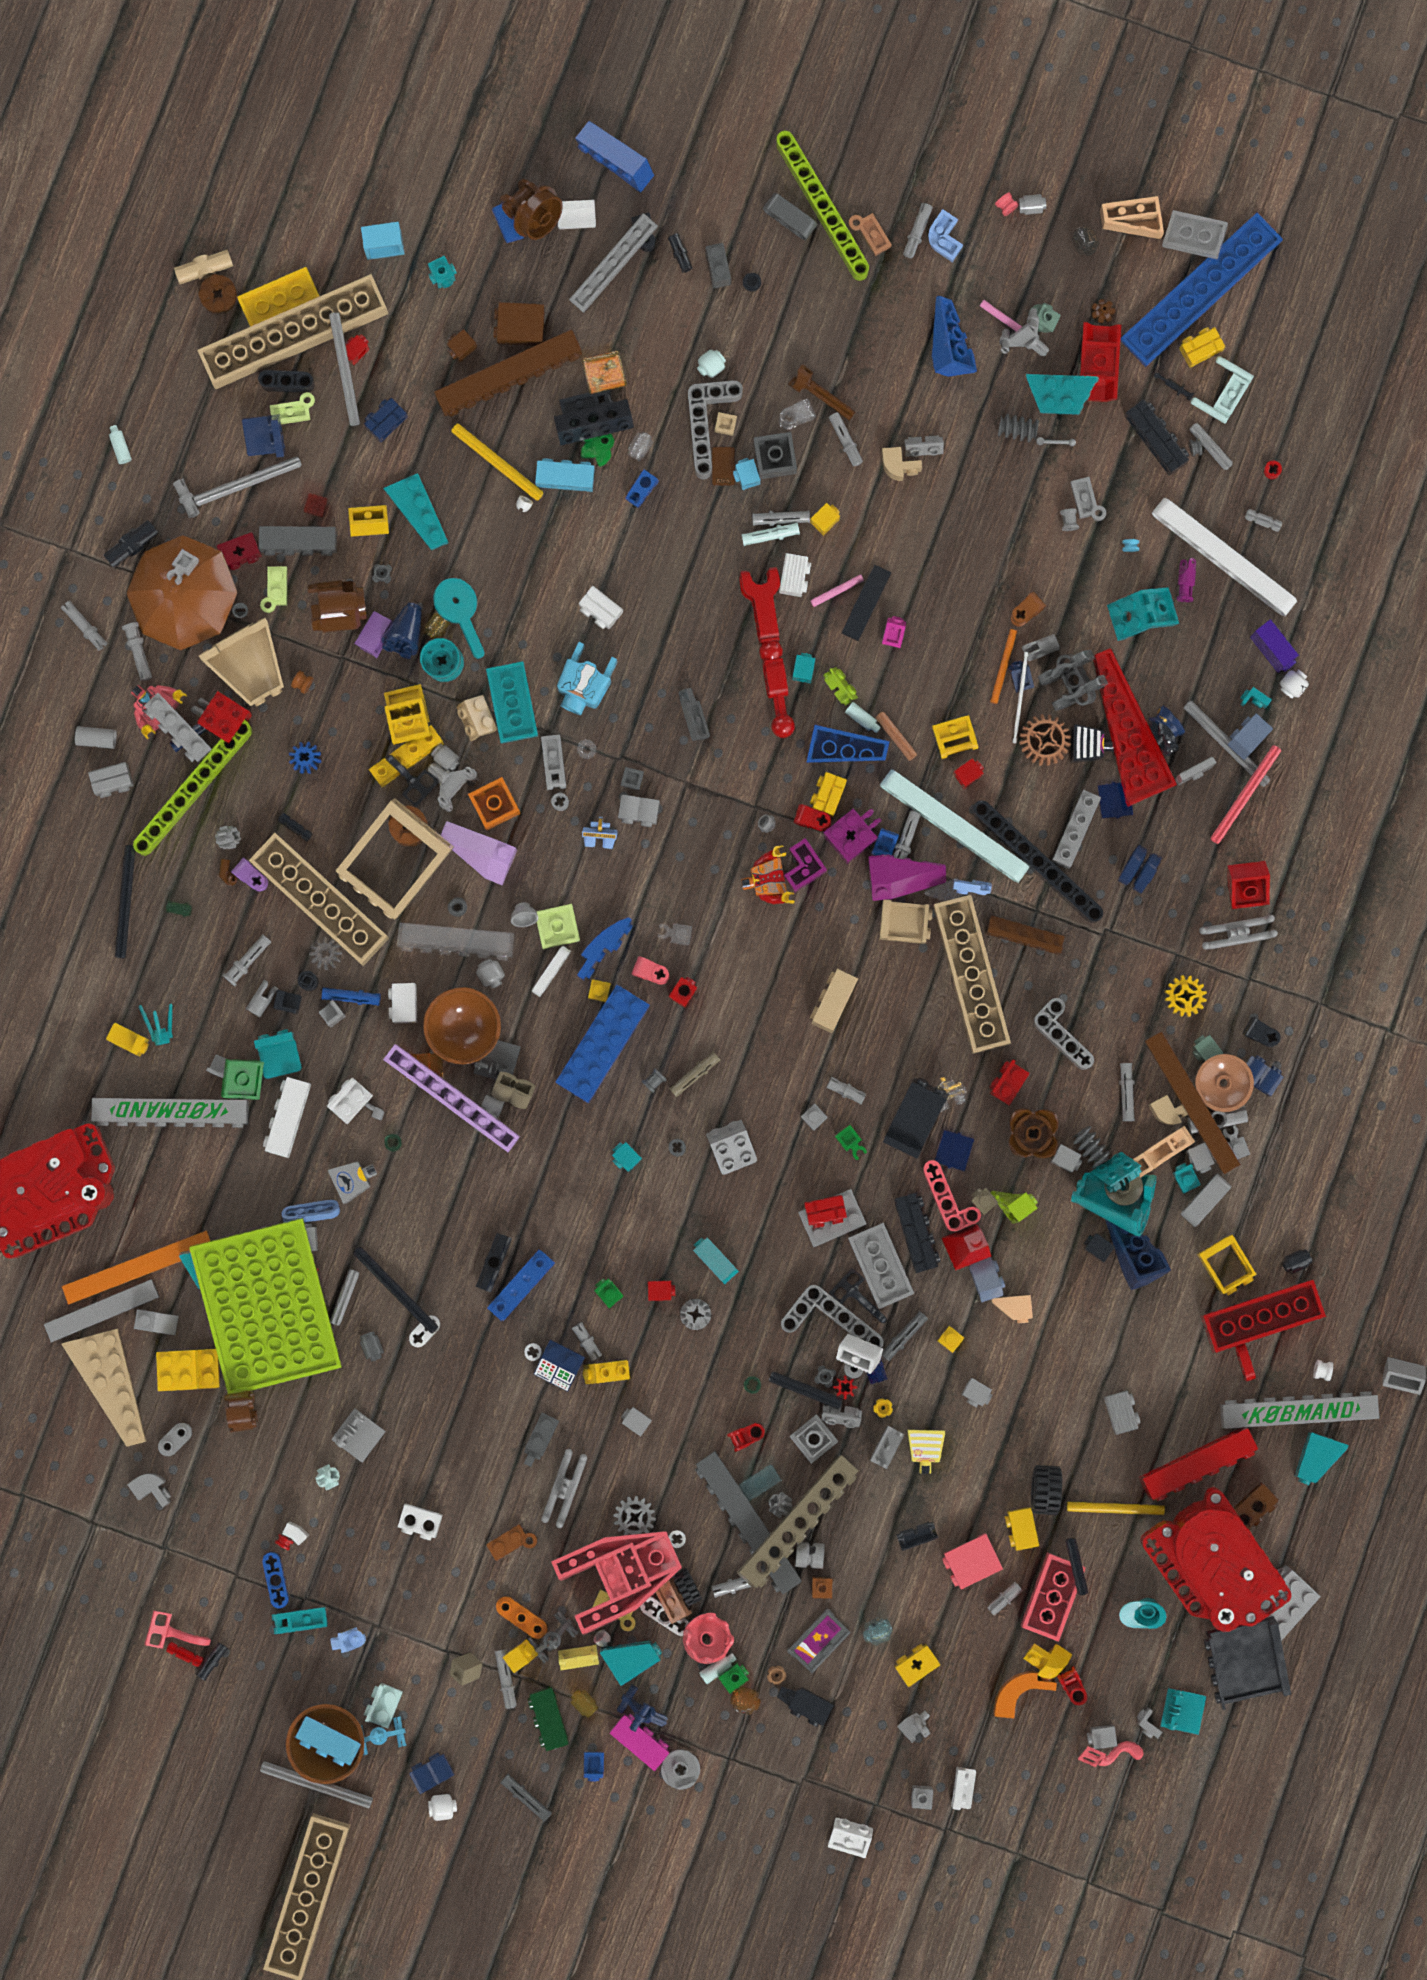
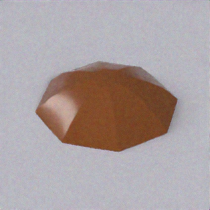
[127,535,238,650]

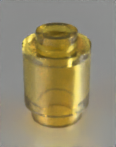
[424,612,450,639]
[570,1689,599,1718]

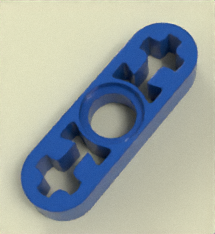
[262,1552,289,1608]

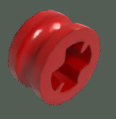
[1264,461,1282,479]
[274,1533,294,1551]

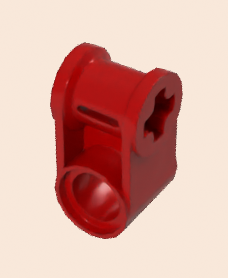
[793,804,831,831]
[727,1422,765,1452]
[1057,1666,1087,1705]

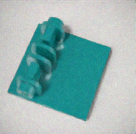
[1091,1152,1142,1193]
[1160,1688,1206,1735]

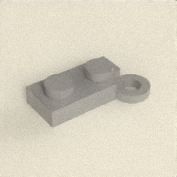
[1070,477,1106,521]

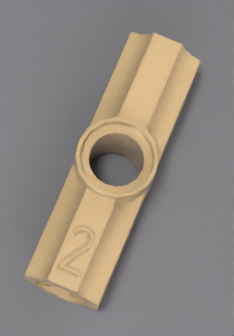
[174,250,233,284]

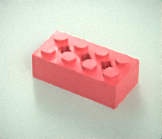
[1020,1552,1086,1642]

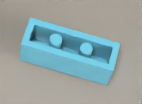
[535,458,595,492]
[295,1716,361,1766]

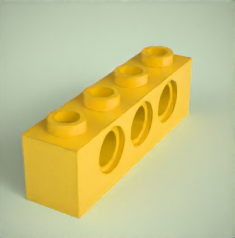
[369,725,444,787]

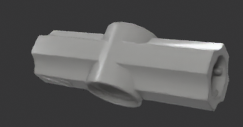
[1187,1106,1248,1134]

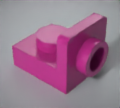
[882,616,906,648]

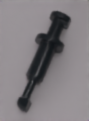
[1153,372,1195,401]

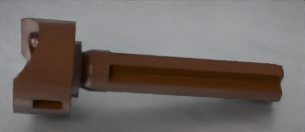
[788,364,855,421]

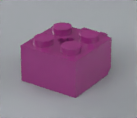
[823,809,882,864]

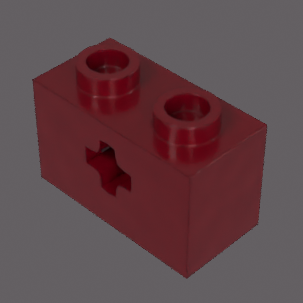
[216,532,262,571]

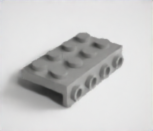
[1261,1565,1321,1641]

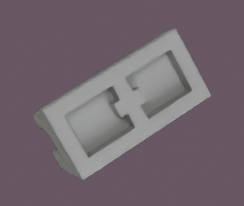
[870,1426,905,1469]

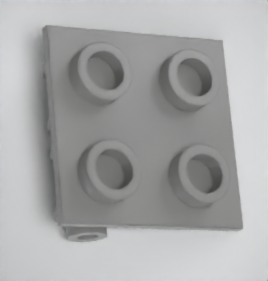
[331,1408,386,1463]

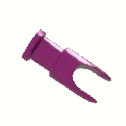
[1177,558,1196,602]

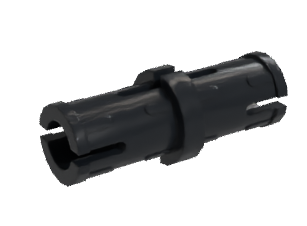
[668,233,693,273]
[195,1642,228,1681]

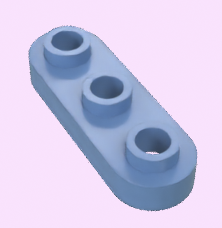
[281,1200,340,1223]

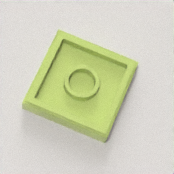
[536,904,580,950]

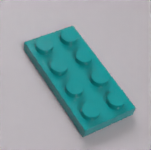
[486,661,538,744]

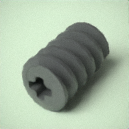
[998,414,1039,443]
[1072,1126,1110,1169]

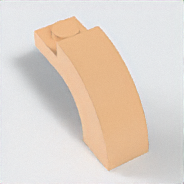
[1133,1126,1195,1178]

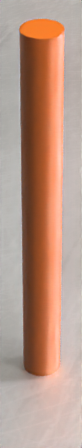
[990,629,1017,704]

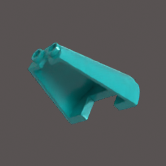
[1071,1173,1157,1237]

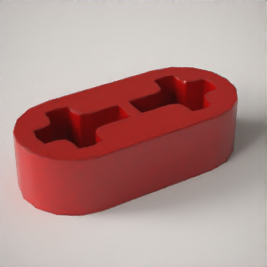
[1235,1344,1256,1382]

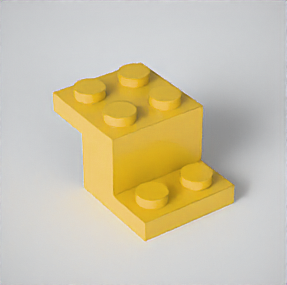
[384,684,431,744]
[156,1349,220,1391]

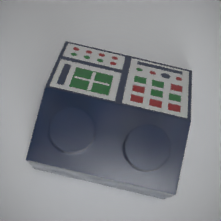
[534,1340,585,1392]

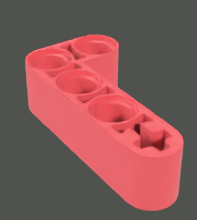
[923,1160,981,1232]

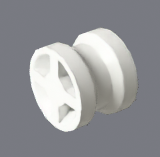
[1313,1359,1333,1381]

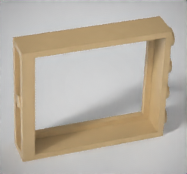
[336,798,454,919]

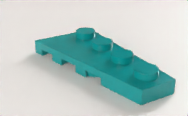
[383,473,448,550]

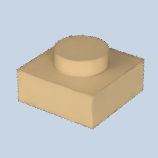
[715,412,737,436]

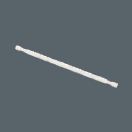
[1013,652,1028,743]

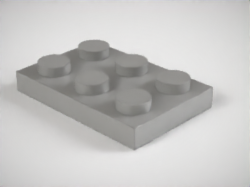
[1163,210,1228,259]
[798,1189,866,1248]

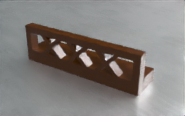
[986,915,1065,955]

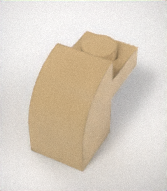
[881,447,922,481]
[1149,1095,1187,1125]

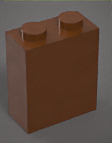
[494,302,545,346]

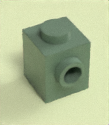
[1192,1035,1223,1063]

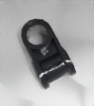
[1242,1017,1281,1047]

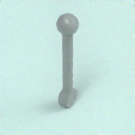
[1036,437,1076,446]

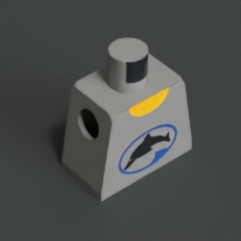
[328,1162,377,1204]

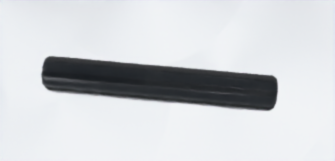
[769,1372,843,1409]

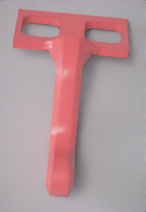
[144,1611,211,1649]
[1078,1741,1144,1767]

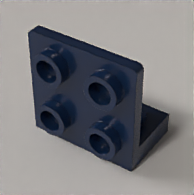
[242,414,286,457]

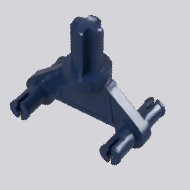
[616,1684,668,1732]

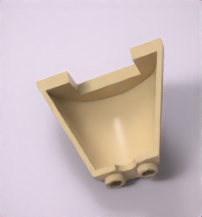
[199,618,284,707]

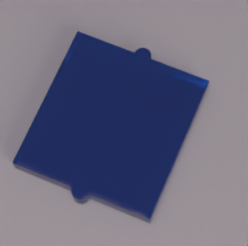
[1098,782,1133,819]
[935,1130,974,1171]

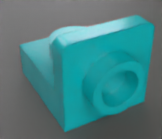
[1240,687,1272,709]
[1173,1162,1201,1194]

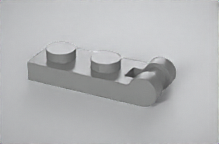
[541,735,566,790]

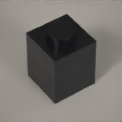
[1083,1233,1115,1263]

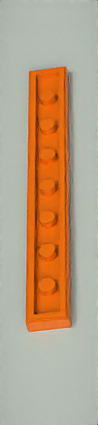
[62,1231,211,1305]

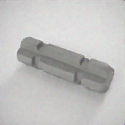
[1245,509,1282,532]

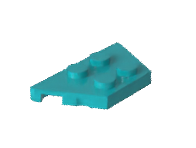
[1026,374,1099,415]

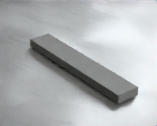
[569,213,658,313]
[44,1279,159,1342]

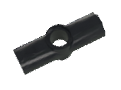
[103,520,159,568]
[476,1233,513,1292]

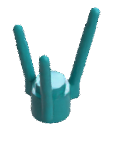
[139,1004,173,1046]

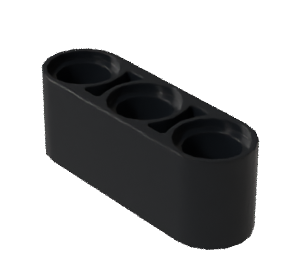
[258,370,315,393]

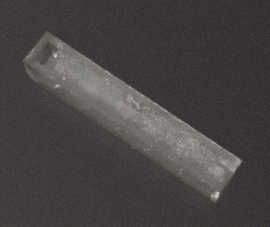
[397,923,515,961]

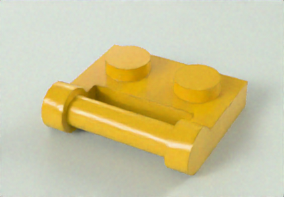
[932,715,978,759]

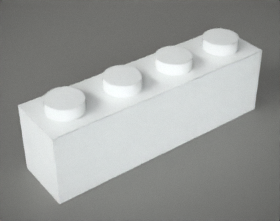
[263,1077,311,1158]

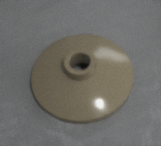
[1104,1176,1143,1205]

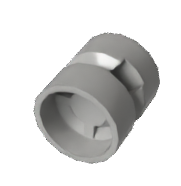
[795,1542,825,1569]

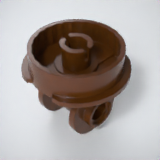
[500,179,563,240]

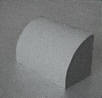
[1382,1357,1426,1395]

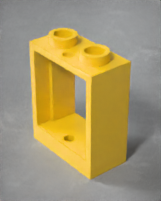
[1197,1235,1256,1296]

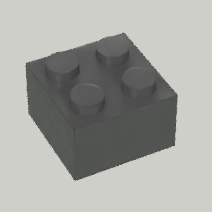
[753,432,797,479]

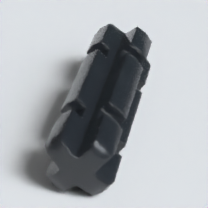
[278,813,313,842]

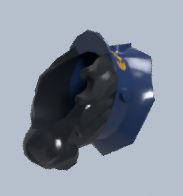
[1149,705,1185,756]

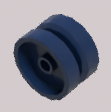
[1118,844,1162,894]

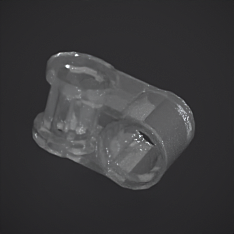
[779,399,817,429]

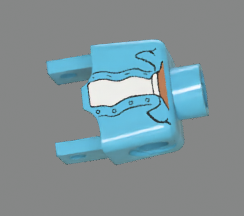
[557,642,617,715]

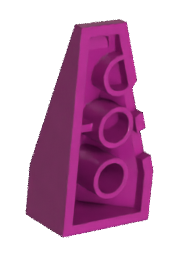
[868,854,946,901]

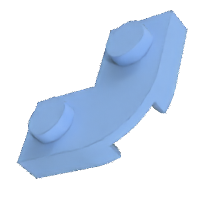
[928,209,963,262]
[953,879,992,895]

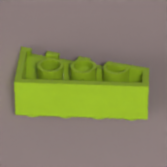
[990,1191,1038,1224]

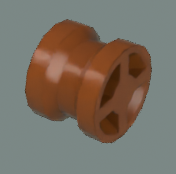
[291,670,314,694]

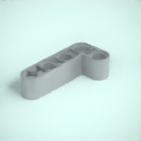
[1033,998,1094,1070]

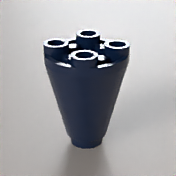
[381,603,422,659]

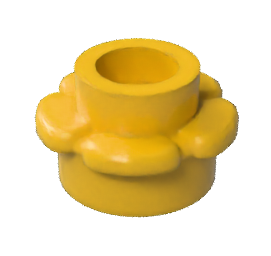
[874,1398,893,1418]

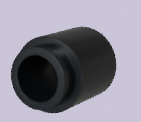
[1282,1249,1312,1274]

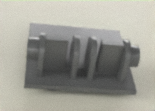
[474,1040,521,1080]

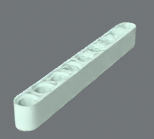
[880,769,1029,883]

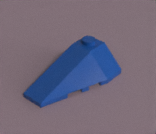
[932,296,977,377]

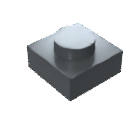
[621,767,644,791]

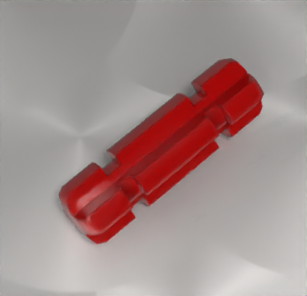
[166,1642,203,1667]

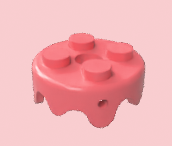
[683,1613,734,1664]

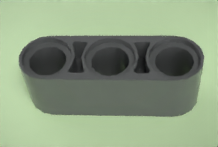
[763,193,817,240]

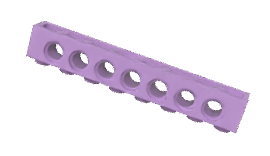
[383,1044,521,1152]

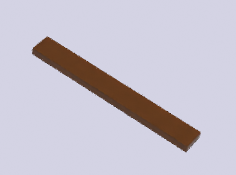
[1144,1031,1241,1175]

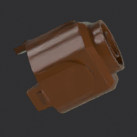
[308,580,367,633]

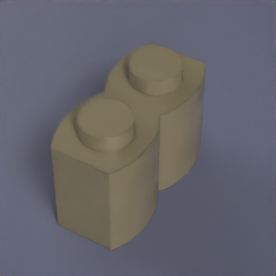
[491,1072,536,1109]

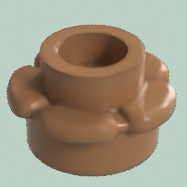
[767,1666,786,1685]

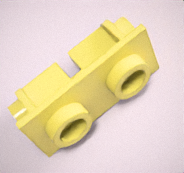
[558,1645,599,1670]

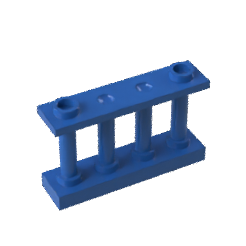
[487,1250,555,1321]

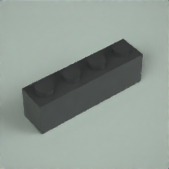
[259,526,337,556]

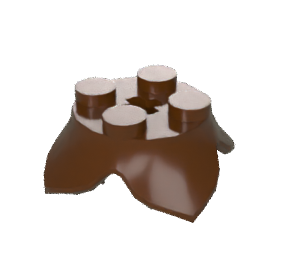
[1009,1108,1059,1158]

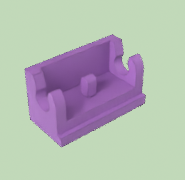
[354,611,392,658]

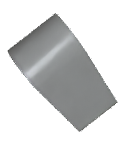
[1180,1173,1232,1227]

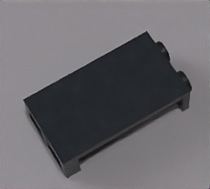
[883,1077,949,1159]

